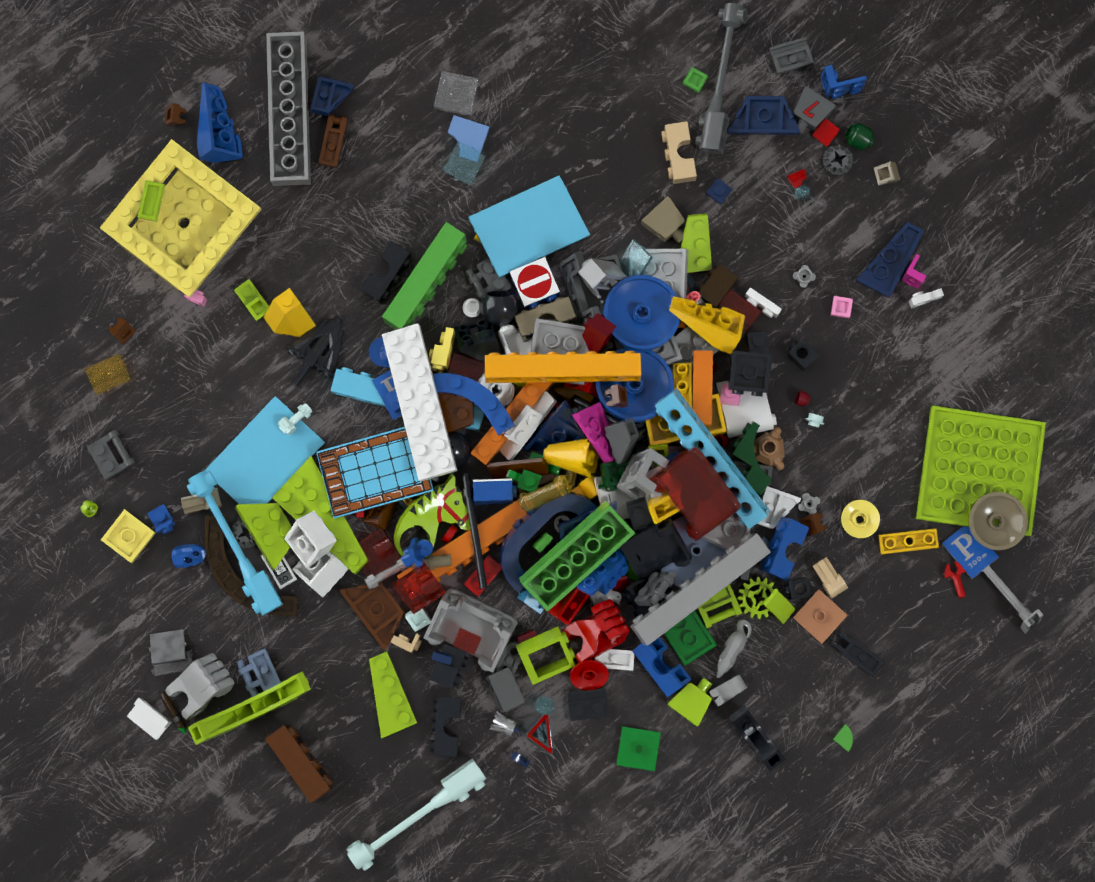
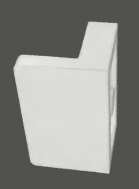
[127,698,171,740]

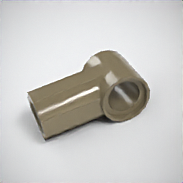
[181,488,222,514]

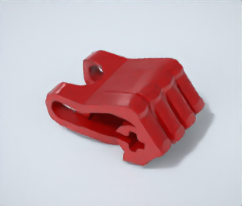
[561,599,630,663]

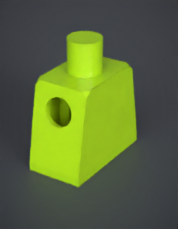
[667,678,712,727]

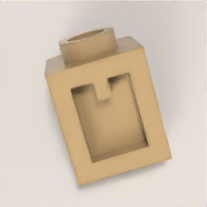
[391,634,422,653]

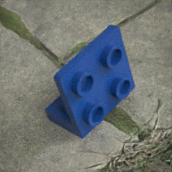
[821,65,867,99]

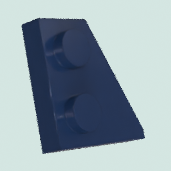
[310,76,354,116]

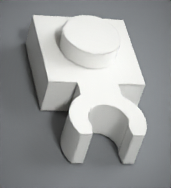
[909,288,944,309]

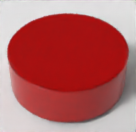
[441,525,458,544]

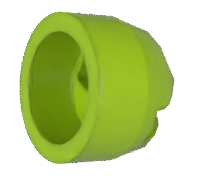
[80,500,98,517]

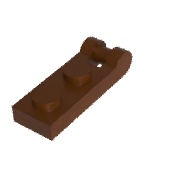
[318,114,348,168]

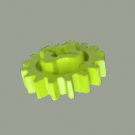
[737,577,778,619]

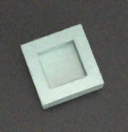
[405,605,432,632]

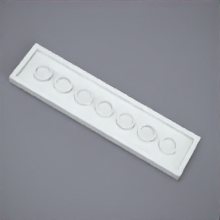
[382,323,457,482]

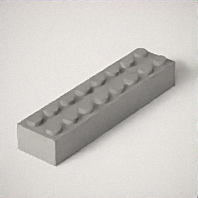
[266,32,311,186]

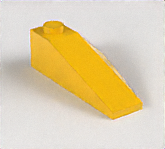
[669,296,745,354]

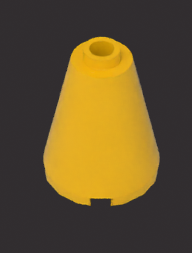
[543,439,599,477]

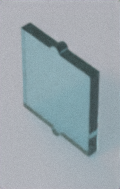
[443,141,486,185]
[619,239,653,277]

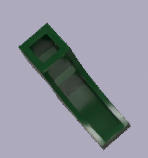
[732,421,772,495]

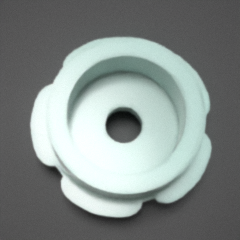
[806,413,824,428]

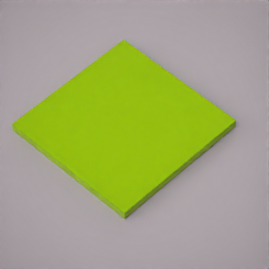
[916,406,1046,536]

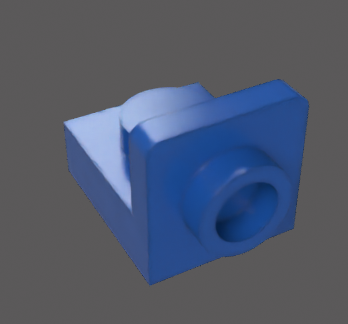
[147,504,176,534]

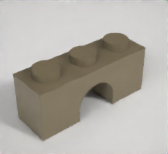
[515,297,577,342]

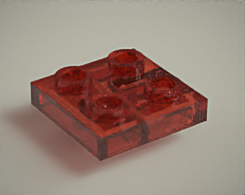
[359,529,401,576]
[393,562,446,614]

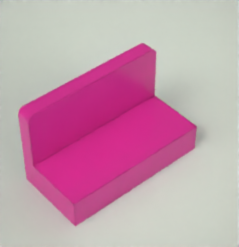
[901,254,926,290]

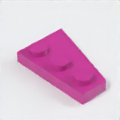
[572,402,615,463]

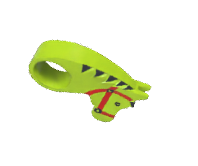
[393,474,470,558]

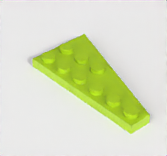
[272,456,369,575]

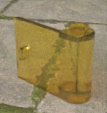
[518,472,576,512]

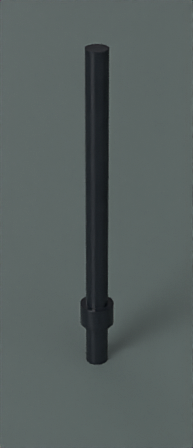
[462,473,488,589]

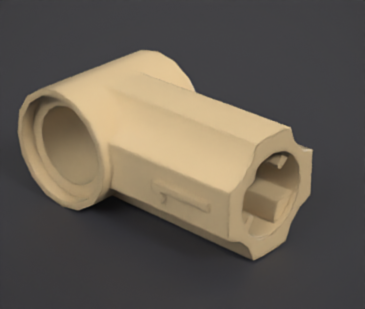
[812,557,848,599]

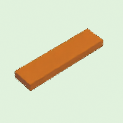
[693,350,713,426]

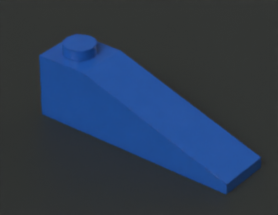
[197,83,243,163]

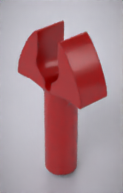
[944,561,966,598]

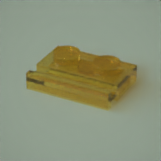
[85,354,132,395]

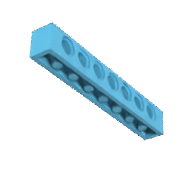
[655,388,770,529]

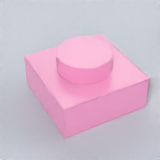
[184,290,207,307]
[830,296,853,319]
[720,384,741,406]

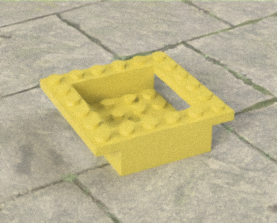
[100,139,261,298]

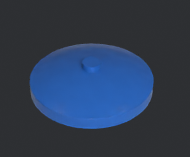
[604,275,680,351]
[596,347,673,422]

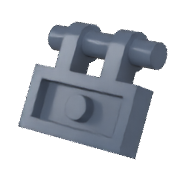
[236,648,281,697]

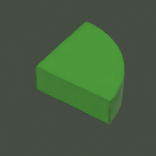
[833,724,853,752]

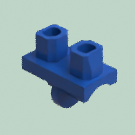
[401,537,433,567]

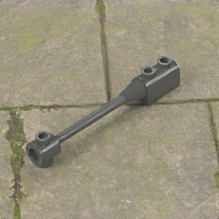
[695,3,747,155]

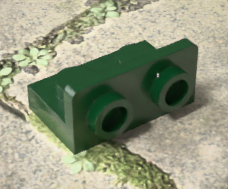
[598,461,629,492]

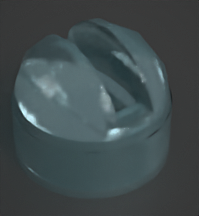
[795,185,811,200]

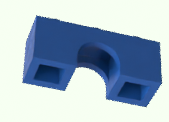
[760,517,809,581]
[633,637,691,698]

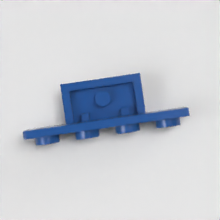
[577,547,628,596]

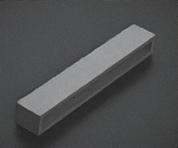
[630,533,771,646]

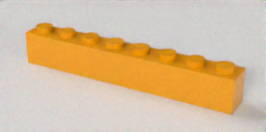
[485,351,641,383]

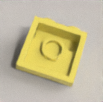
[428,327,456,373]

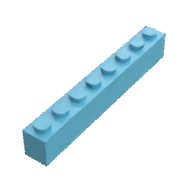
[331,367,484,432]

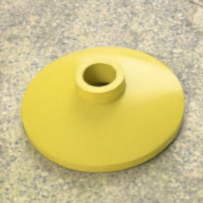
[841,500,880,538]

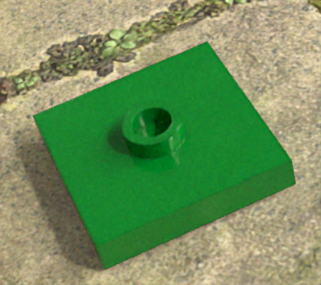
[616,726,661,771]

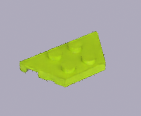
[235,503,292,570]

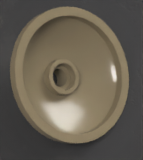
[969,492,1028,550]

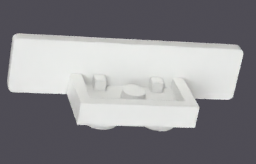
[500,391,557,461]

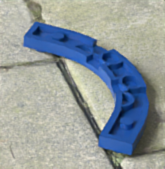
[385,373,516,436]

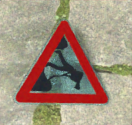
[525,712,553,755]

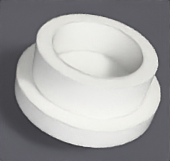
[463,298,481,317]

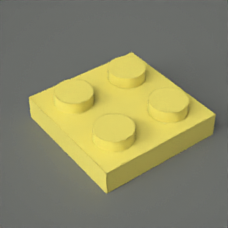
[101,509,155,563]

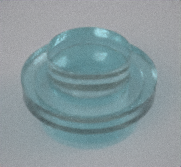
[534,697,554,715]

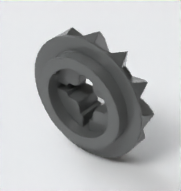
[823,145,853,175]
[232,519,256,548]

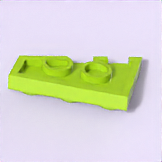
[680,213,712,273]

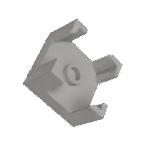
[617,448,669,499]

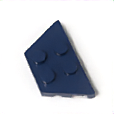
[727,96,801,135]
[523,400,585,454]

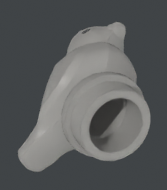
[589,589,622,606]

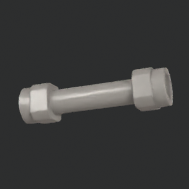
[364,559,410,590]

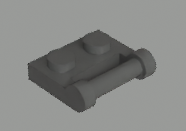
[87,430,135,480]

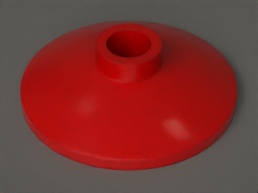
[570,660,609,691]

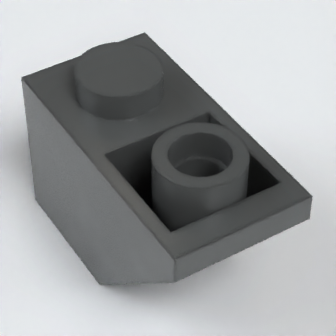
[605,417,639,464]

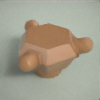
[754,427,785,470]

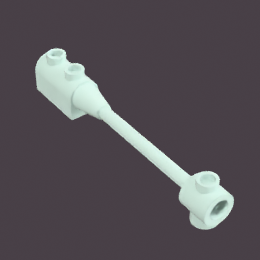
[346,758,487,870]

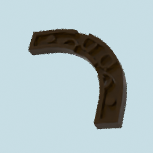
[204,516,298,616]

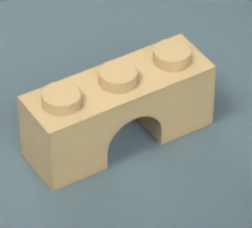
[661,121,697,184]

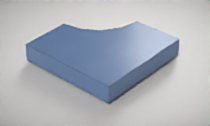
[448,115,490,163]

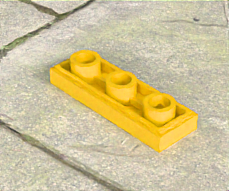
[673,363,692,416]
[878,529,939,555]

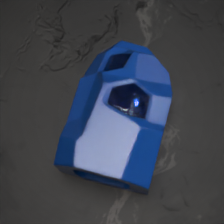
[171,544,207,568]

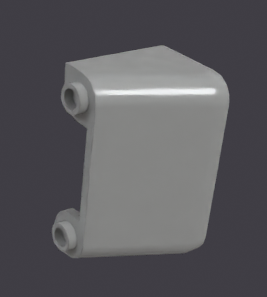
[424,588,517,672]

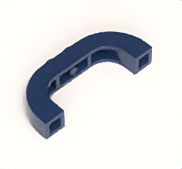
[499,491,598,593]

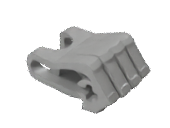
[165,653,234,720]

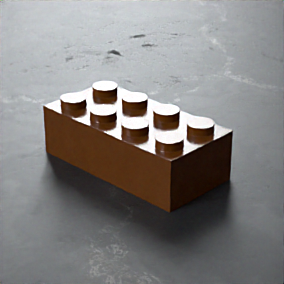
[265,725,334,803]

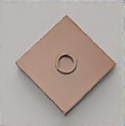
[793,589,848,644]

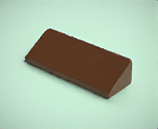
[487,458,548,479]

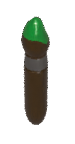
[161,692,187,734]

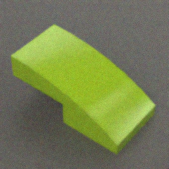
[234,279,269,321]
[763,589,796,624]

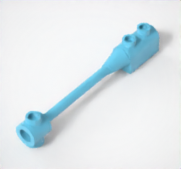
[187,471,283,616]

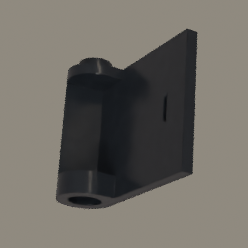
[620,519,692,580]

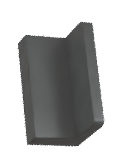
[485,668,525,714]

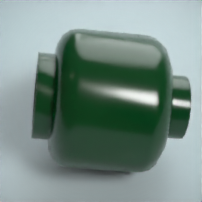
[845,123,875,151]

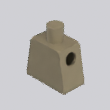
[641,196,685,244]

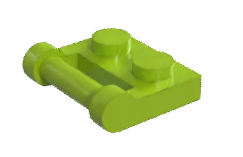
[698,584,742,629]

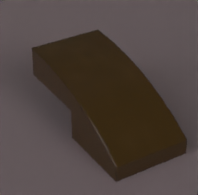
[555,388,596,408]

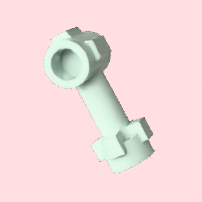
[278,403,313,435]

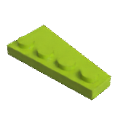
[369,652,417,739]

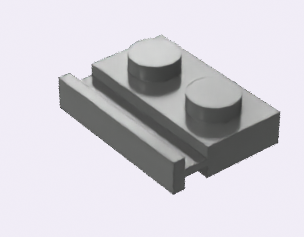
[769,37,814,75]

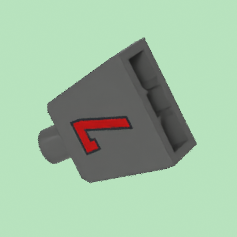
[793,86,836,135]

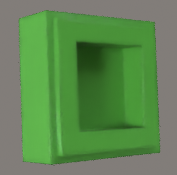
[682,67,708,93]

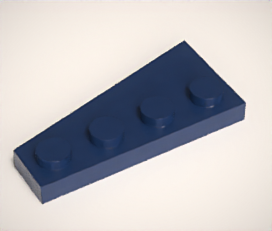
[856,222,924,298]

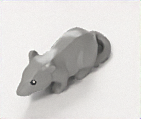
[717,619,751,678]

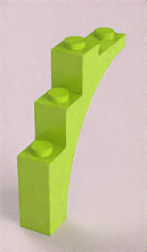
[188,672,311,745]

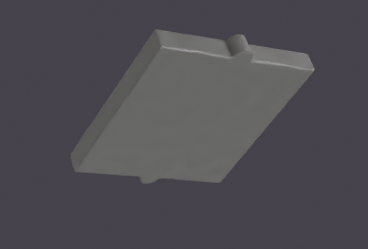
[149,629,187,665]

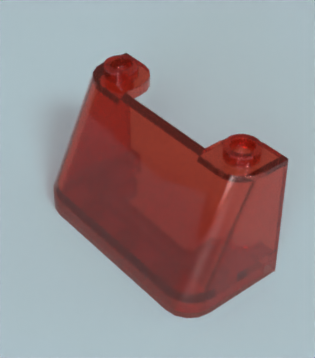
[649,447,741,541]

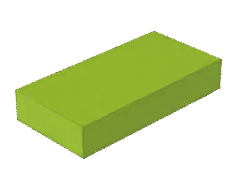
[137,180,166,222]

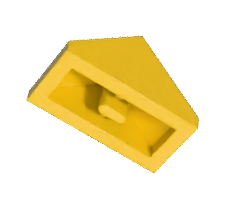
[648,491,684,524]

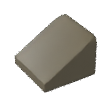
[873,161,900,186]

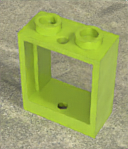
[515,626,576,685]

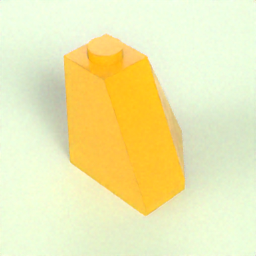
[263,288,316,337]

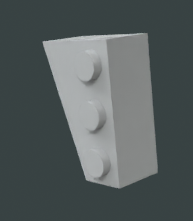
[578,258,627,305]

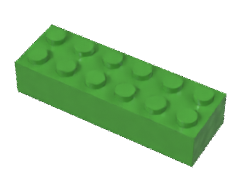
[382,222,468,330]
[519,501,635,612]

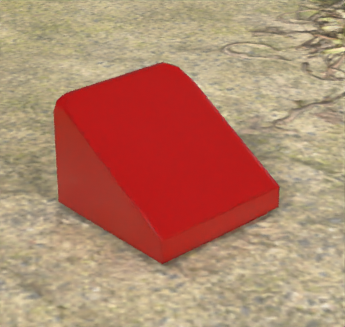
[812,118,840,147]

